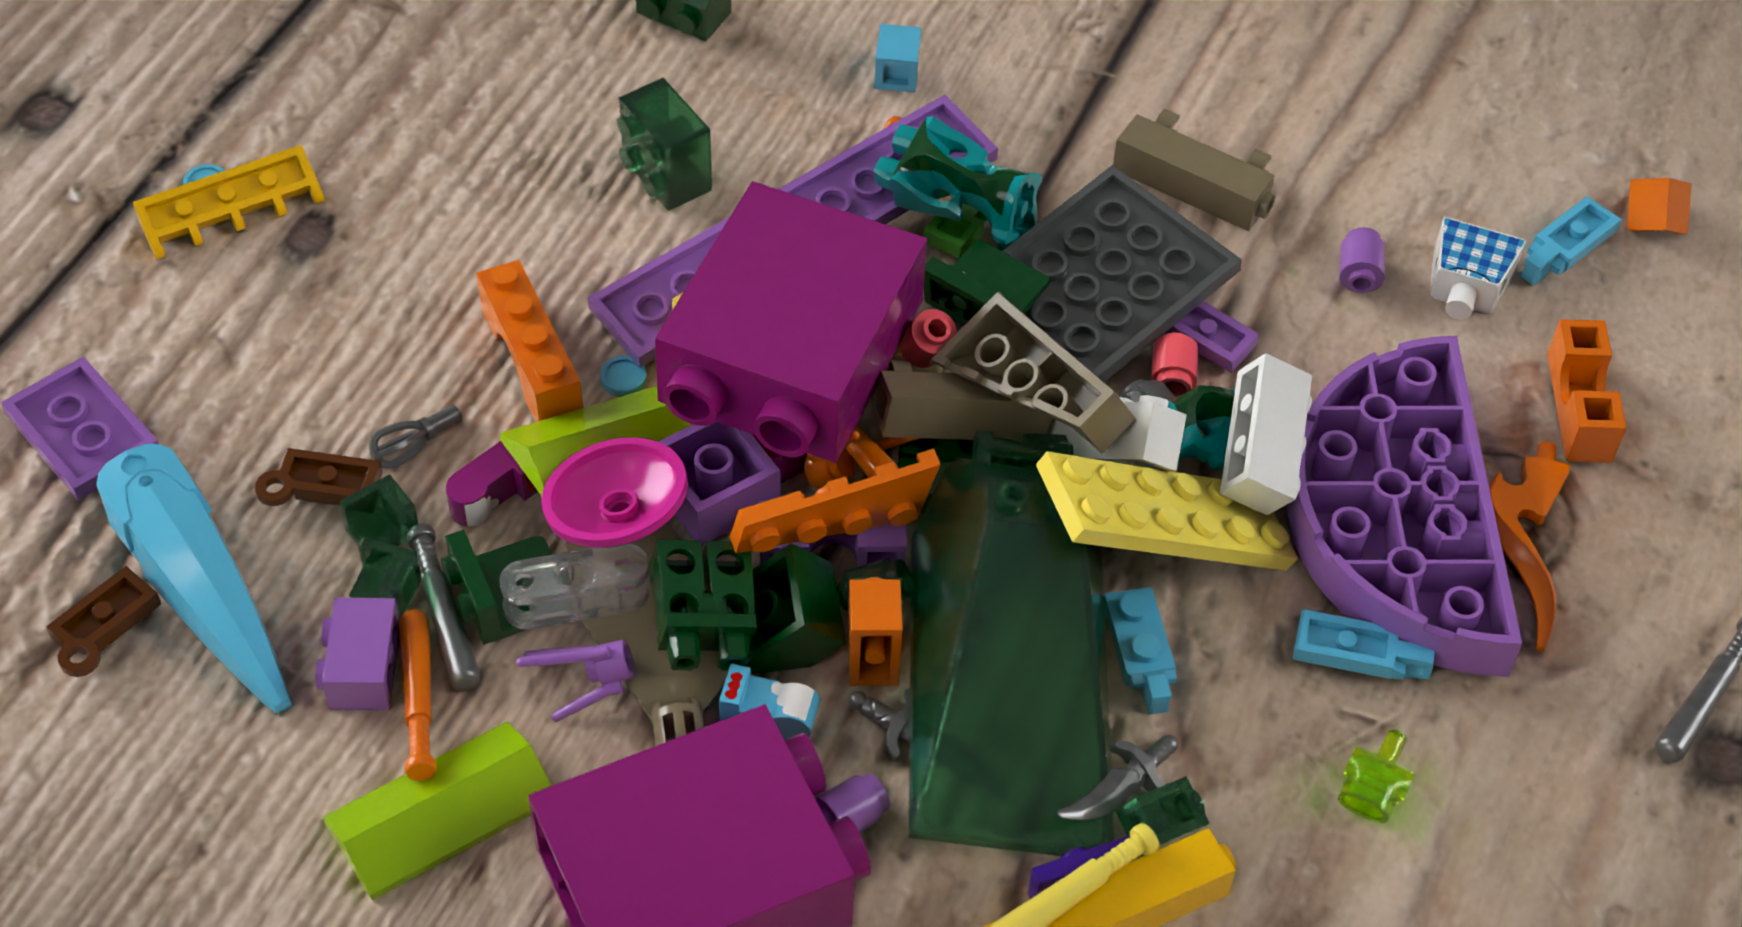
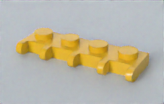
[133,145,325,260]

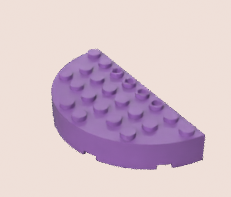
[1287,336,1522,677]

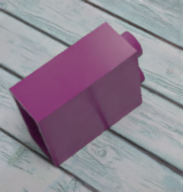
[655,181,927,463]
[528,704,871,927]

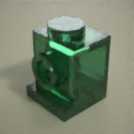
[1115,776,1210,858]

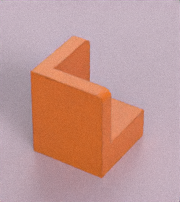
[1627,178,1692,235]

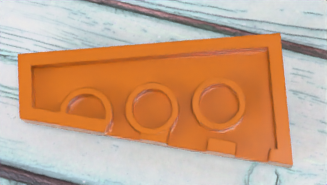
[730,449,941,553]

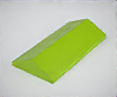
[500,386,693,496]
[323,721,552,901]

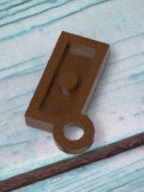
[254,448,383,510]
[46,566,161,677]

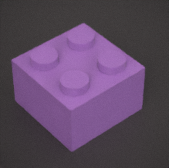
[658,421,780,545]

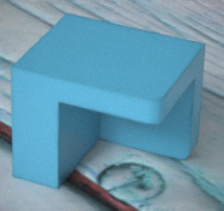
[874,24,921,92]

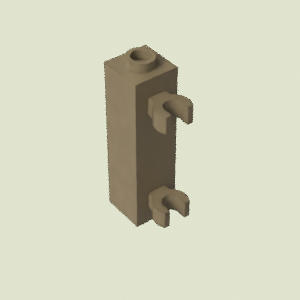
[1113,109,1276,231]
[872,360,1056,442]

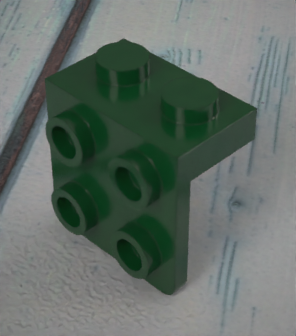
[441,530,574,645]

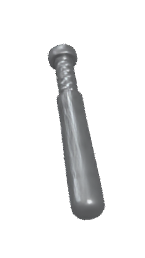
[406,523,480,691]
[1655,616,1742,763]

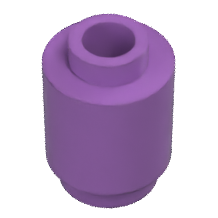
[1339,227,1385,293]
[815,773,890,833]

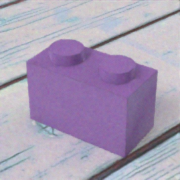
[315,598,399,710]

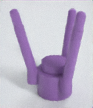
[516,639,634,722]

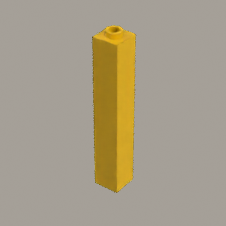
[982,828,1236,927]

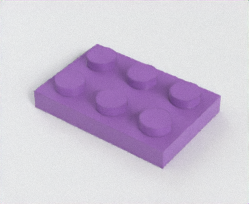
[1,356,159,500]

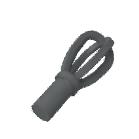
[369,405,462,469]

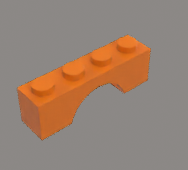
[476,260,584,422]

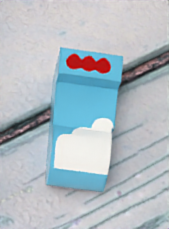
[719,664,821,740]

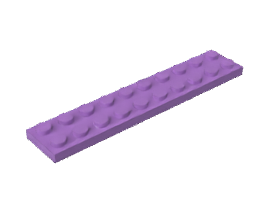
[587,94,998,368]

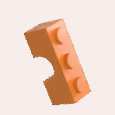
[1547,319,1627,463]

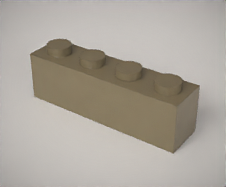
[931,292,1136,454]

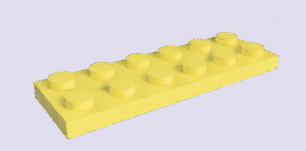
[1036,451,1298,571]

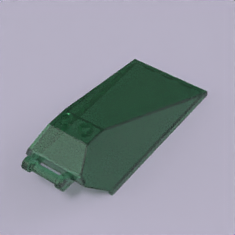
[908,430,1115,857]

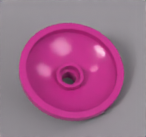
[541,437,688,548]

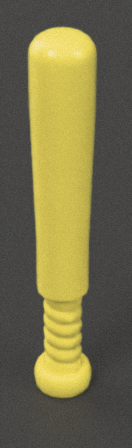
[989,823,1159,927]

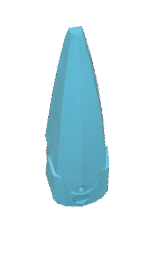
[97,444,293,714]

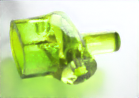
[1337,729,1415,823]

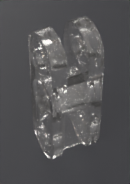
[499,544,650,629]

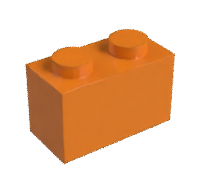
[848,577,902,686]

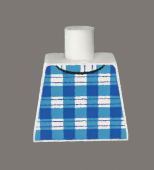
[1430,216,1526,320]

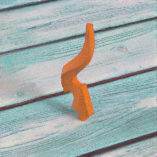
[1489,442,1570,653]

